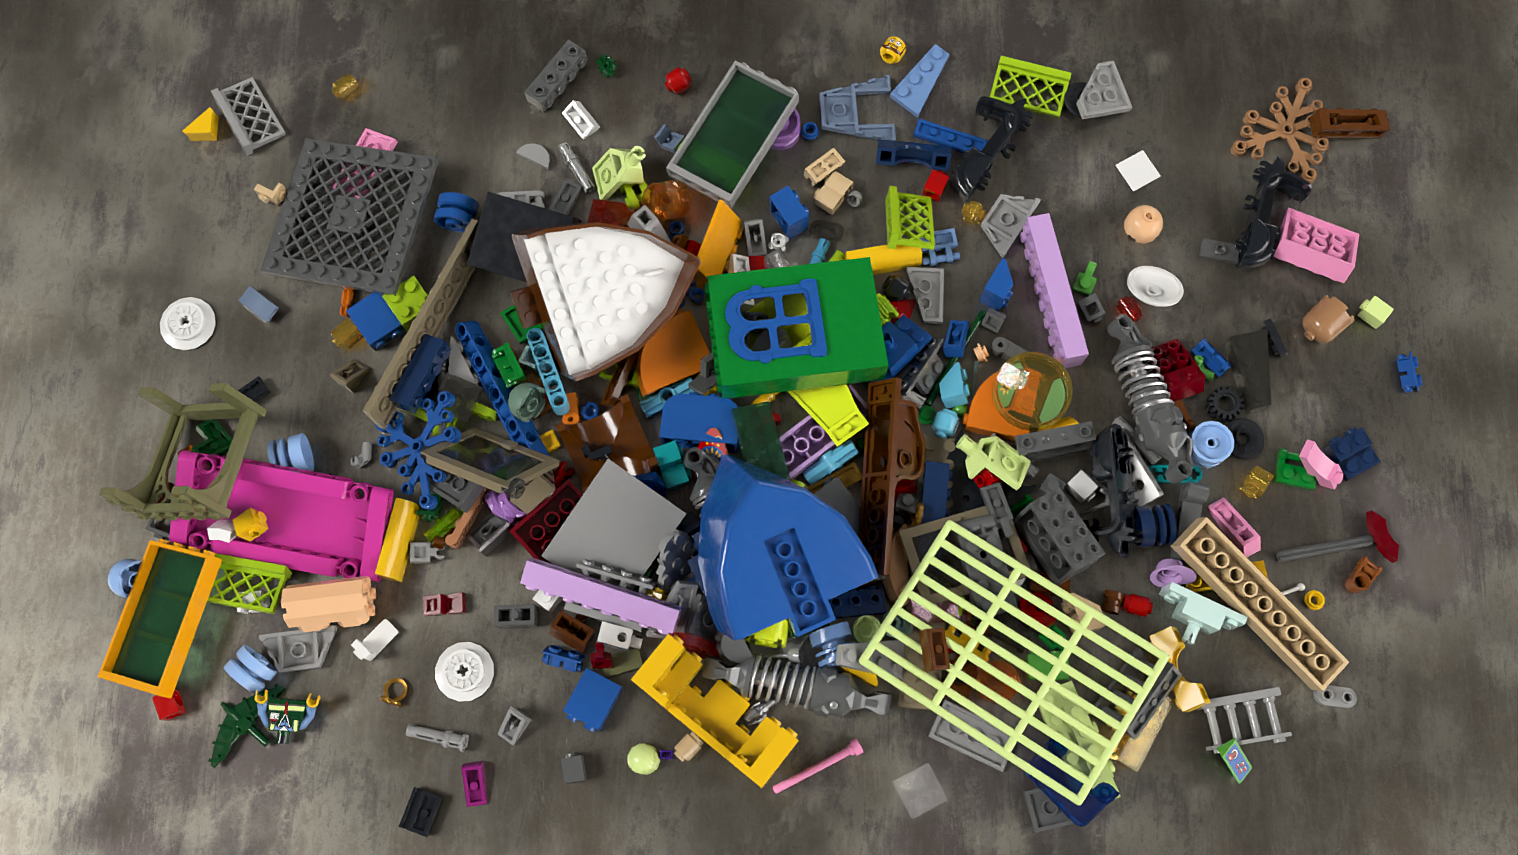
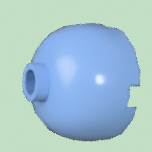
[108,559,142,598]

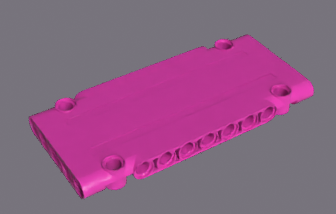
[169,450,394,582]

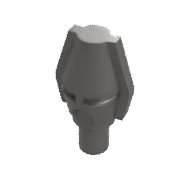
[742,697,775,726]

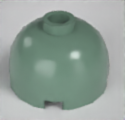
[508,382,546,422]

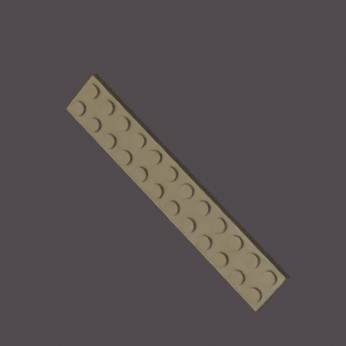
[363,219,479,430]

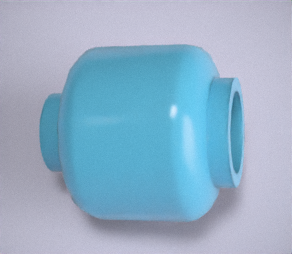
[932,409,960,439]

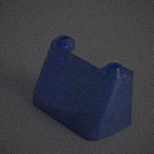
[1026,731,1120,827]

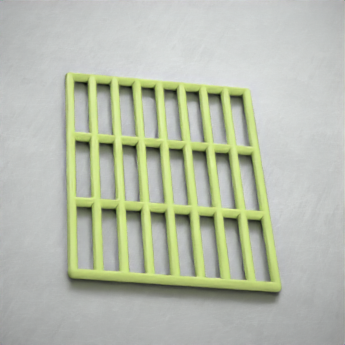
[859,520,1169,805]

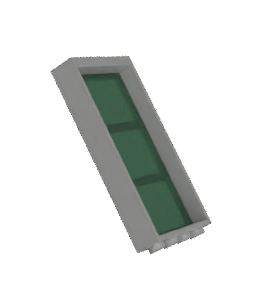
[666,61,799,209]

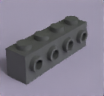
[524,39,588,112]

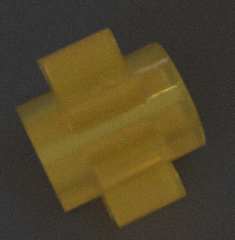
[961,201,985,224]

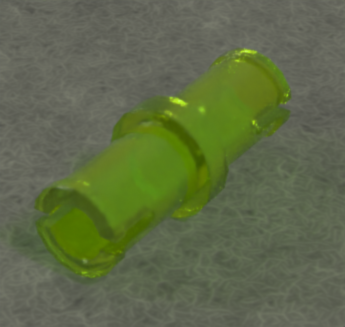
[424,507,461,543]

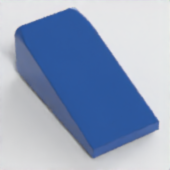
[943,320,969,358]

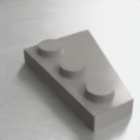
[906,267,944,324]

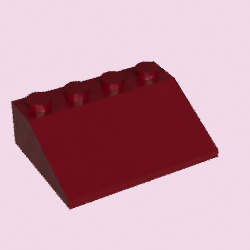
[510,479,583,565]

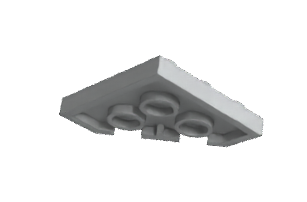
[1076,61,1132,119]

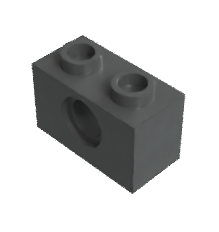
[494,604,538,629]

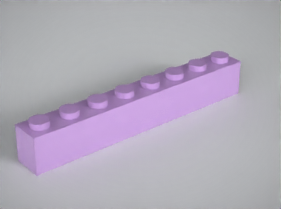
[520,558,683,635]

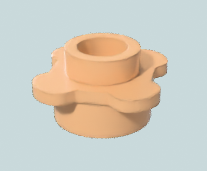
[973,343,989,362]

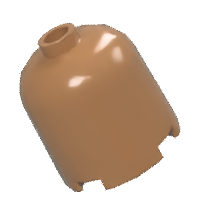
[1302,295,1354,343]

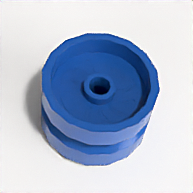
[433,192,479,233]

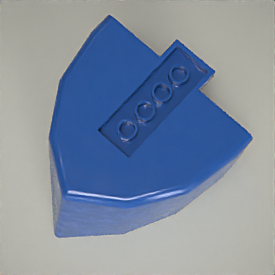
[698,455,879,641]

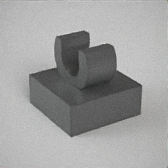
[981,307,1006,333]

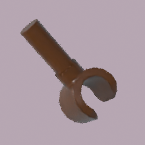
[432,528,455,549]

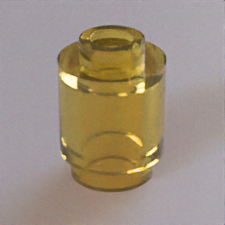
[331,74,359,100]

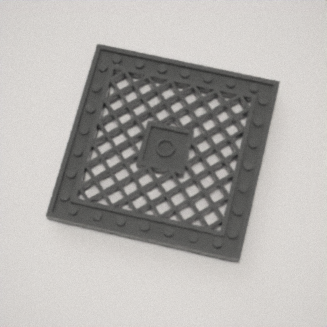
[260,138,439,296]

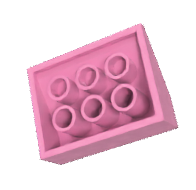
[1274,207,1359,283]

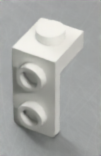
[351,619,399,661]

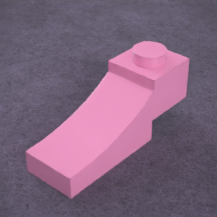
[1299,440,1343,490]

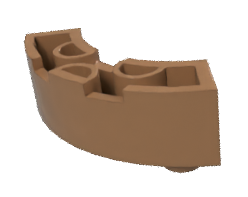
[883,523,918,607]

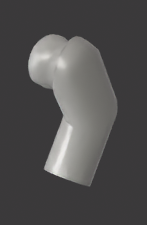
[351,442,373,468]

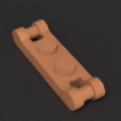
[445,487,489,549]

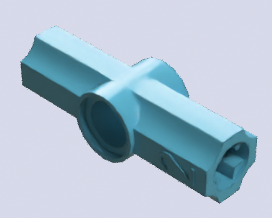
[640,376,695,418]
[802,439,860,485]

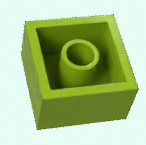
[382,276,428,332]

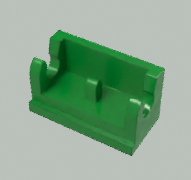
[492,342,527,389]

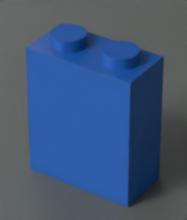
[346,292,406,351]
[563,668,623,732]

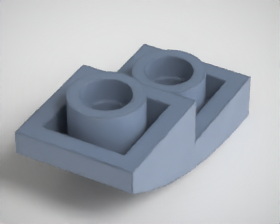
[239,286,279,323]

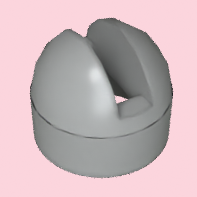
[846,190,863,207]

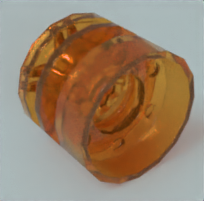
[642,180,692,222]
[975,660,1020,704]

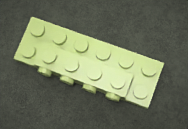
[1038,681,1121,812]

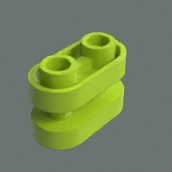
[619,180,654,211]

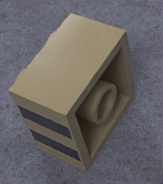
[509,458,555,514]

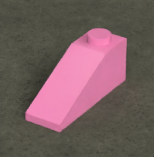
[1207,497,1261,557]

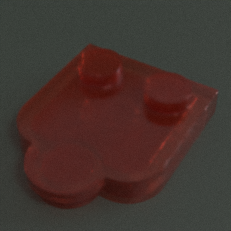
[587,199,634,227]

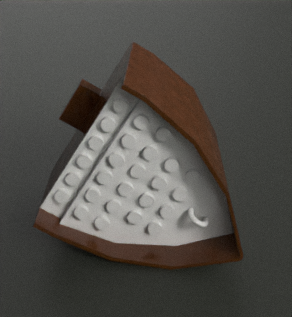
[510,222,701,381]

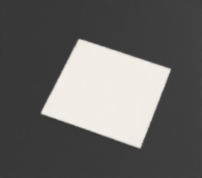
[1115,150,1161,191]

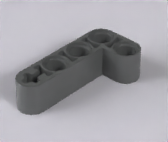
[1171,482,1210,562]

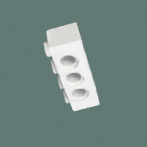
[1122,428,1164,506]

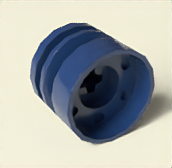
[1135,503,1177,548]

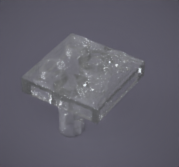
[892,763,948,819]

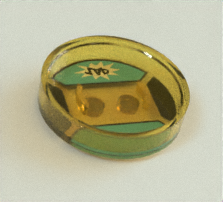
[992,352,1073,431]

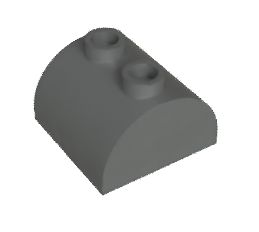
[715,632,753,663]

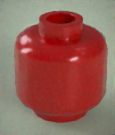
[664,67,692,94]

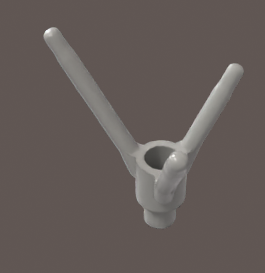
[1080,470,1110,516]

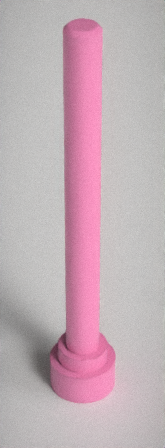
[772,738,864,794]

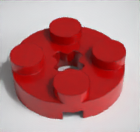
[1017,593,1057,627]

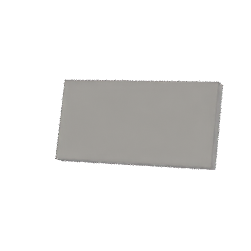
[928,699,1013,772]

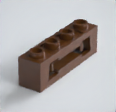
[1309,108,1390,138]

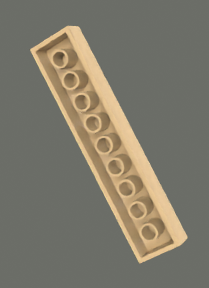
[1171,517,1349,691]

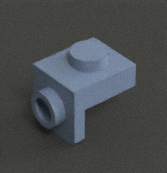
[654,124,685,153]

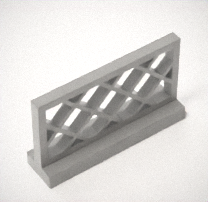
[211,77,286,156]

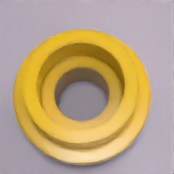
[1304,590,1325,610]

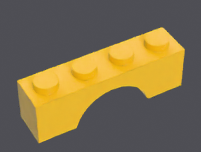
[1149,626,1211,712]

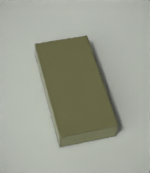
[603,648,643,678]

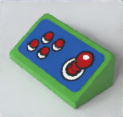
[1216,738,1252,784]

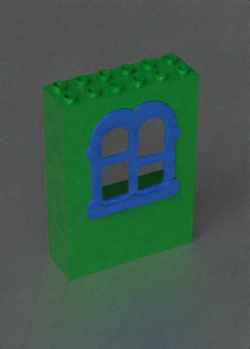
[704,257,888,399]

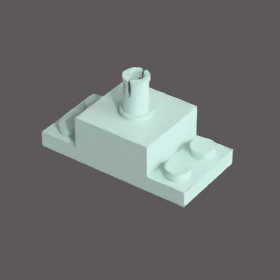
[1159,582,1248,645]

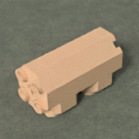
[281,576,376,632]

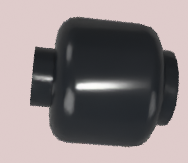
[882,274,911,302]

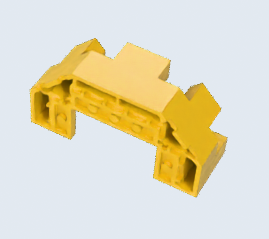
[631,634,799,788]

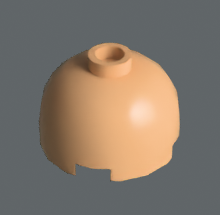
[1124,205,1163,243]

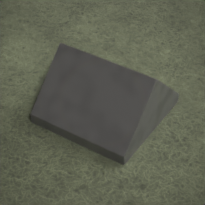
[466,511,513,557]

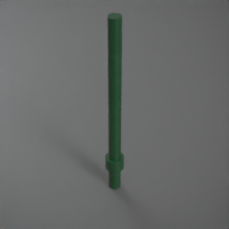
[924,310,986,406]

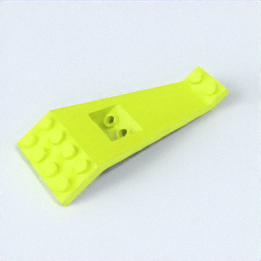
[744,293,869,447]

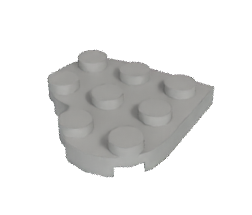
[656,529,698,592]

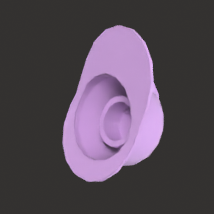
[1150,559,1196,587]

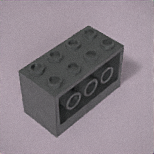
[1013,487,1106,586]

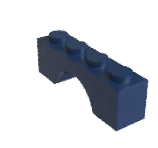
[876,139,952,171]

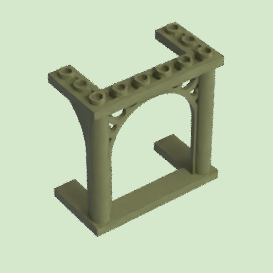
[99,383,267,521]

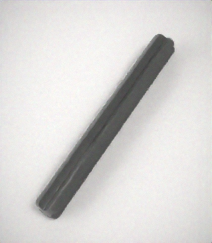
[1276,535,1374,562]

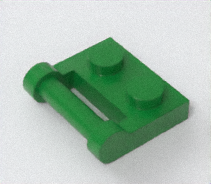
[1274,448,1316,491]

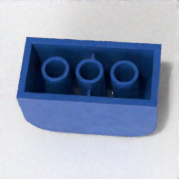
[659,392,741,453]

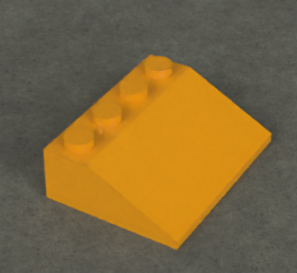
[695,199,744,289]

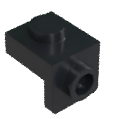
[581,441,612,461]

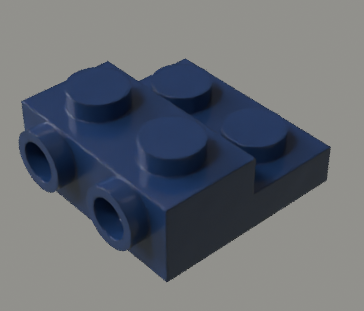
[1324,427,1381,481]

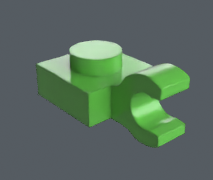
[1072,261,1097,297]

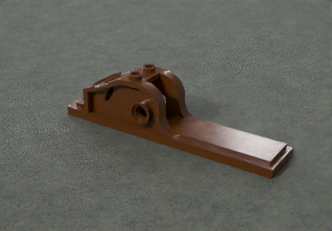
[858,378,926,576]

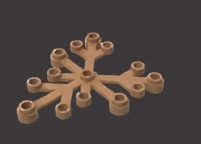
[1230,78,1329,184]

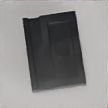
[398,787,443,837]

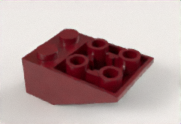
[1148,338,1205,402]

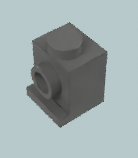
[1078,293,1106,324]
[894,493,918,519]

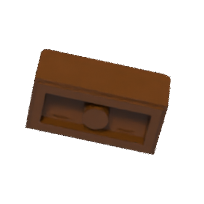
[919,628,950,672]

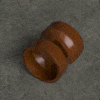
[1100,590,1124,615]

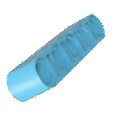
[527,328,570,415]

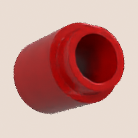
[1122,594,1153,617]

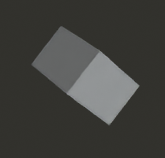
[744,219,767,256]
[498,706,532,746]

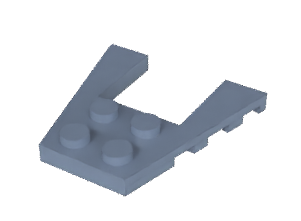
[819,74,896,141]

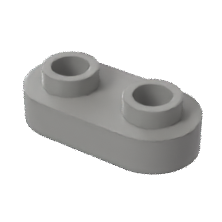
[1313,685,1357,708]

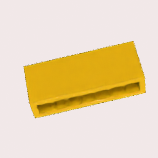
[845,244,922,275]
[375,498,420,583]

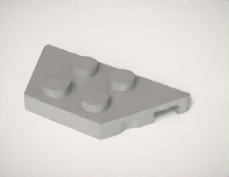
[981,194,1041,258]
[259,625,337,673]

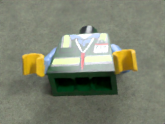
[255,690,321,744]

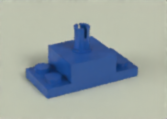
[868,315,932,383]

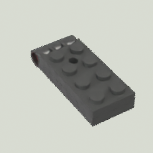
[396,436,485,513]
[953,514,1018,619]

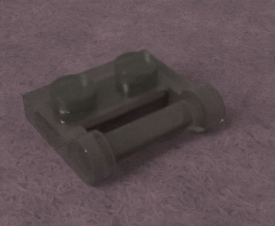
[987,612,1035,654]

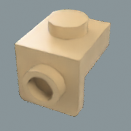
[254,183,287,206]

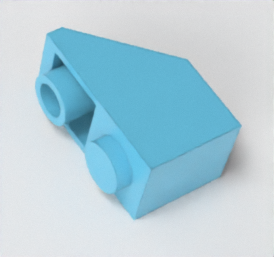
[939,362,970,409]

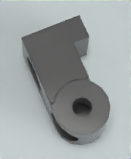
[991,337,1028,364]

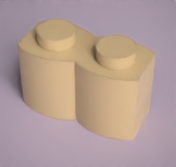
[813,171,853,215]

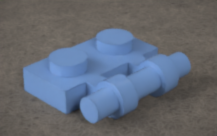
[921,228,960,266]

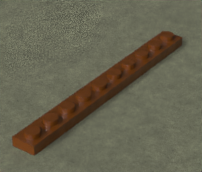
[600,234,689,407]

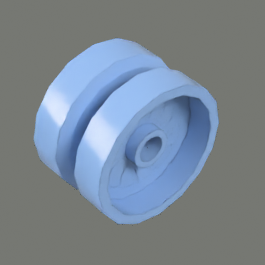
[1188,421,1234,469]
[223,645,278,694]

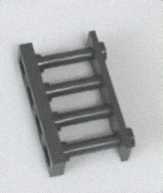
[1010,421,1096,462]
[1094,647,1182,740]

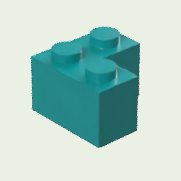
[653,441,692,492]

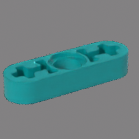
[1148,465,1203,485]

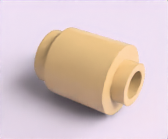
[674,731,704,762]

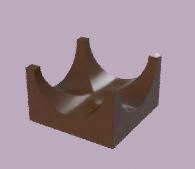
[555,394,662,493]

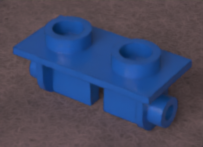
[1191,338,1232,378]
[1396,351,1423,393]
[542,645,586,672]

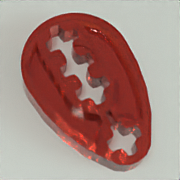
[666,632,720,659]

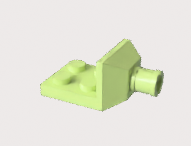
[592,146,646,201]
[956,434,1031,490]

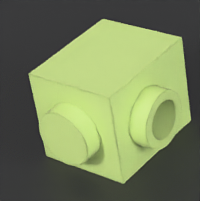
[1357,296,1394,329]

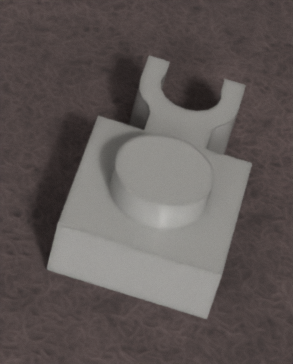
[410,543,445,563]

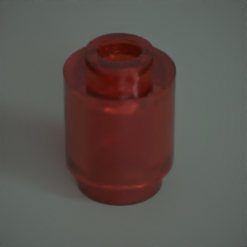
[1116,296,1144,323]

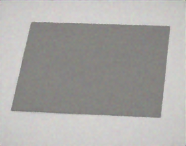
[542,459,686,591]

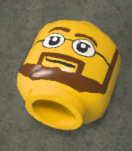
[880,36,906,64]

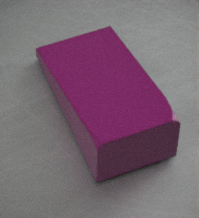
[461,761,487,807]

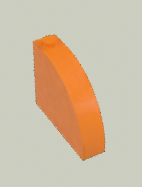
[637,309,710,397]
[962,365,1040,442]

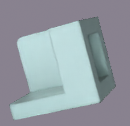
[518,345,543,375]

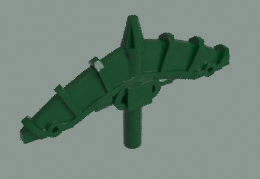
[208,684,285,768]

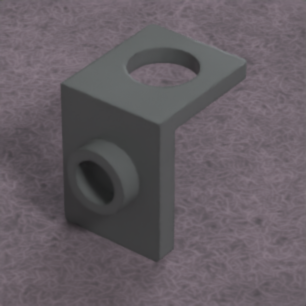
[145,519,170,540]

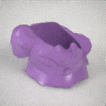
[484,487,530,525]

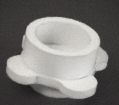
[768,232,789,253]

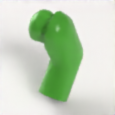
[1193,355,1215,381]

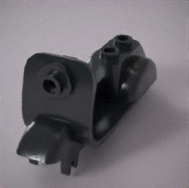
[952,96,1033,202]
[1234,155,1313,269]
[1083,424,1144,558]

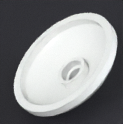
[1127,266,1184,307]

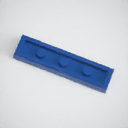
[913,119,988,153]

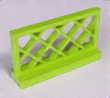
[990,56,1072,117]
[885,186,935,250]
[207,554,292,614]

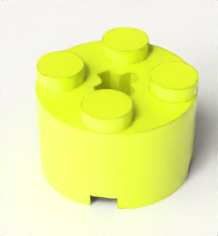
[746,619,790,648]

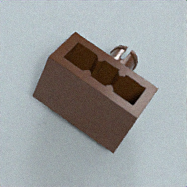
[549,610,595,654]

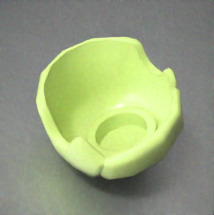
[852,615,881,643]
[627,743,660,775]

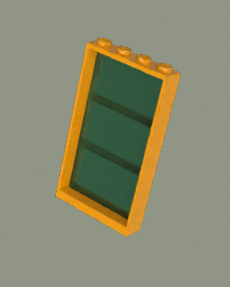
[98,539,222,698]

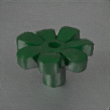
[596,54,617,77]

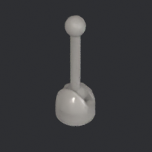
[756,647,804,664]

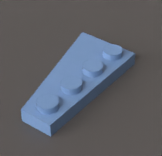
[890,44,949,118]

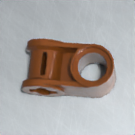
[1345,555,1383,594]

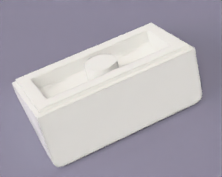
[562,100,600,139]

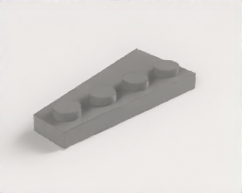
[836,640,904,679]

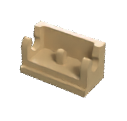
[804,148,845,186]

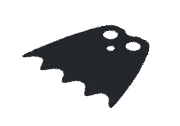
[946,429,1036,516]

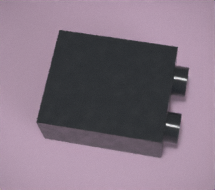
[467,191,582,282]

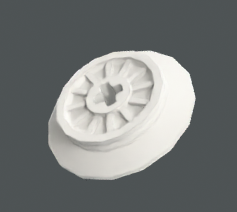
[160,297,216,350]
[435,642,494,702]

